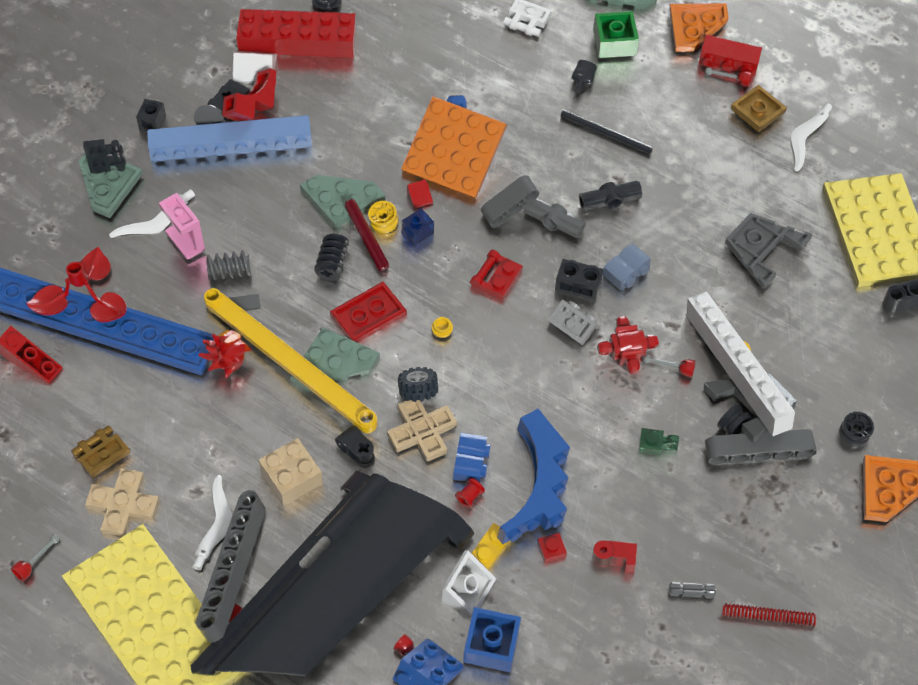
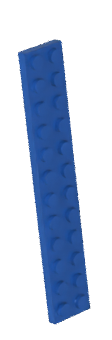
[0,268,214,375]

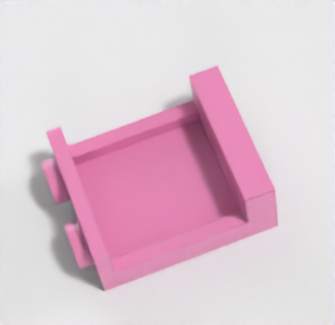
[159,193,205,260]

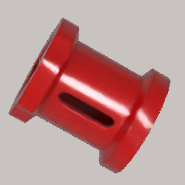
[455,478,485,508]

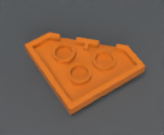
[669,3,729,52]
[863,455,918,522]

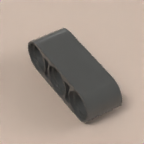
[481,175,539,228]

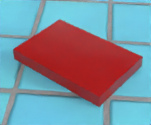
[330,281,407,343]

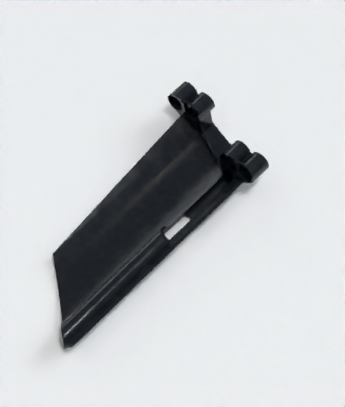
[190,471,474,676]

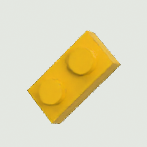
[471,523,510,571]

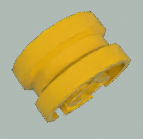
[368,201,399,234]

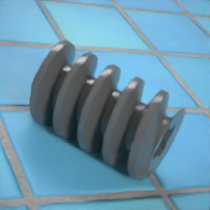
[206,250,251,281]

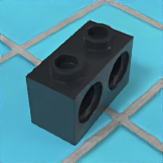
[555,258,604,301]

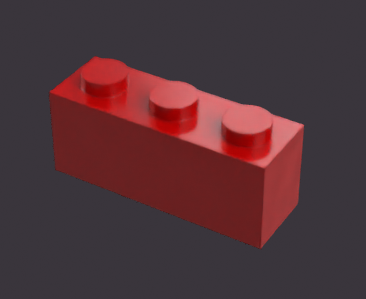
[698,35,763,77]

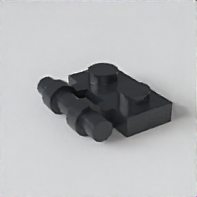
[83,139,126,173]

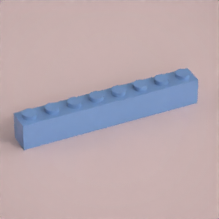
[147,115,312,161]

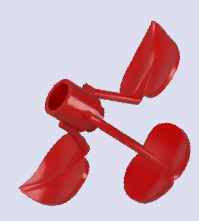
[26,247,127,322]

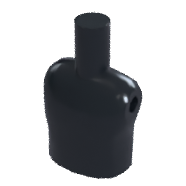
[571,59,597,93]

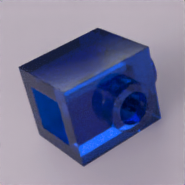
[401,208,434,246]

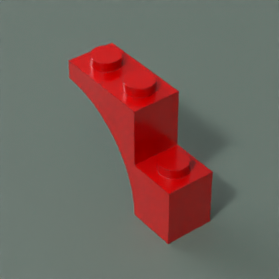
[222,68,277,122]

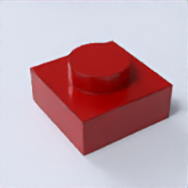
[537,533,567,563]

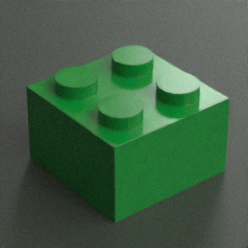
[593,11,639,58]

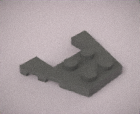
[725,213,812,289]
[703,374,797,443]

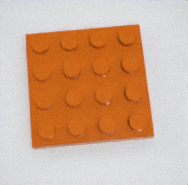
[401,96,507,199]

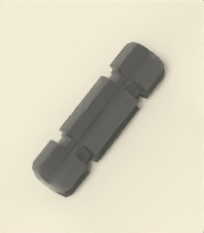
[669,582,716,598]

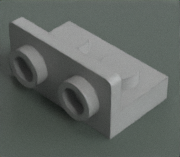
[548,299,600,346]

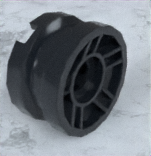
[717,404,752,435]
[839,411,874,446]

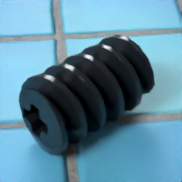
[314,233,349,281]

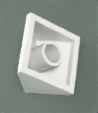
[233,51,277,84]
[442,550,496,617]

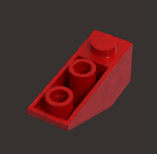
[0,325,63,384]

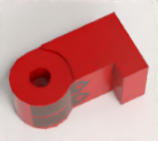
[592,540,637,574]

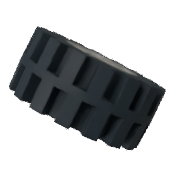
[398,367,438,402]

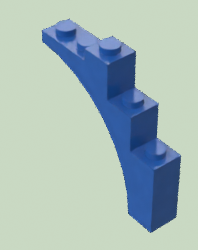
[497,409,570,545]

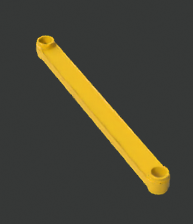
[204,288,378,434]

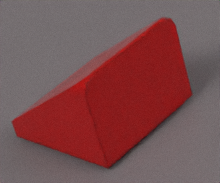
[407,180,433,209]

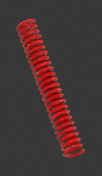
[722,603,816,626]

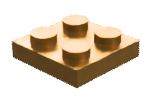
[730,84,787,132]

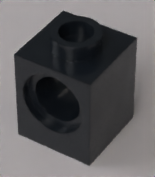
[136,99,166,131]

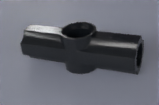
[579,180,643,211]

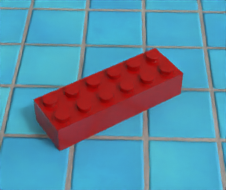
[236,9,356,58]

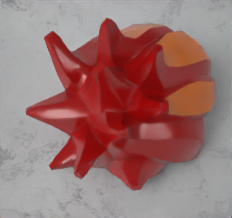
[198,330,251,379]

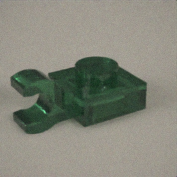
[639,428,679,454]

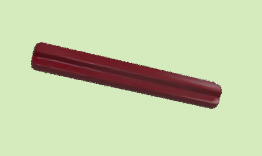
[345,199,389,271]

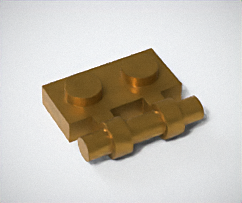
[71,425,130,478]

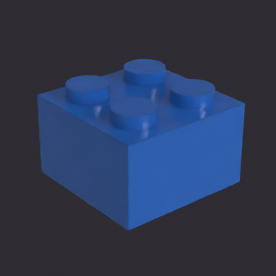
[463,607,521,672]

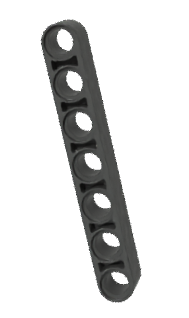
[196,490,266,642]

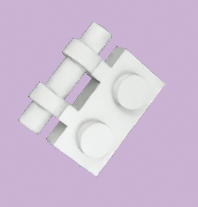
[503,0,551,37]

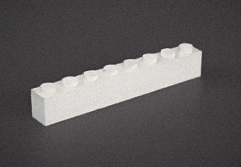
[686,292,795,436]

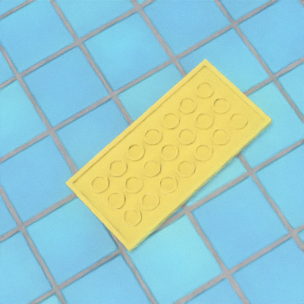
[62,524,242,685]

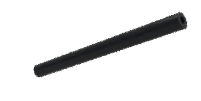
[561,109,653,155]

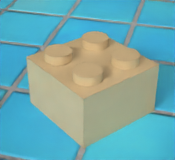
[259,438,323,507]

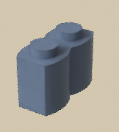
[603,243,651,291]

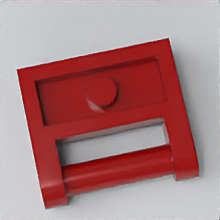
[470,250,523,301]

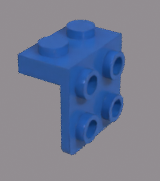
[393,639,464,685]

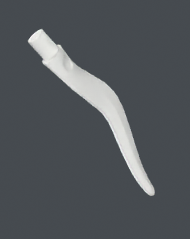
[791,103,832,172]
[109,189,195,238]
[193,475,232,571]

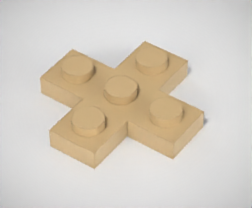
[387,400,457,462]
[85,468,160,537]

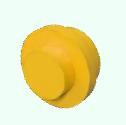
[431,317,453,338]

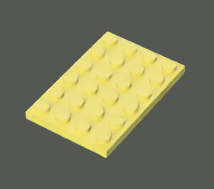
[822,173,918,287]

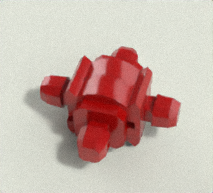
[597,316,659,374]

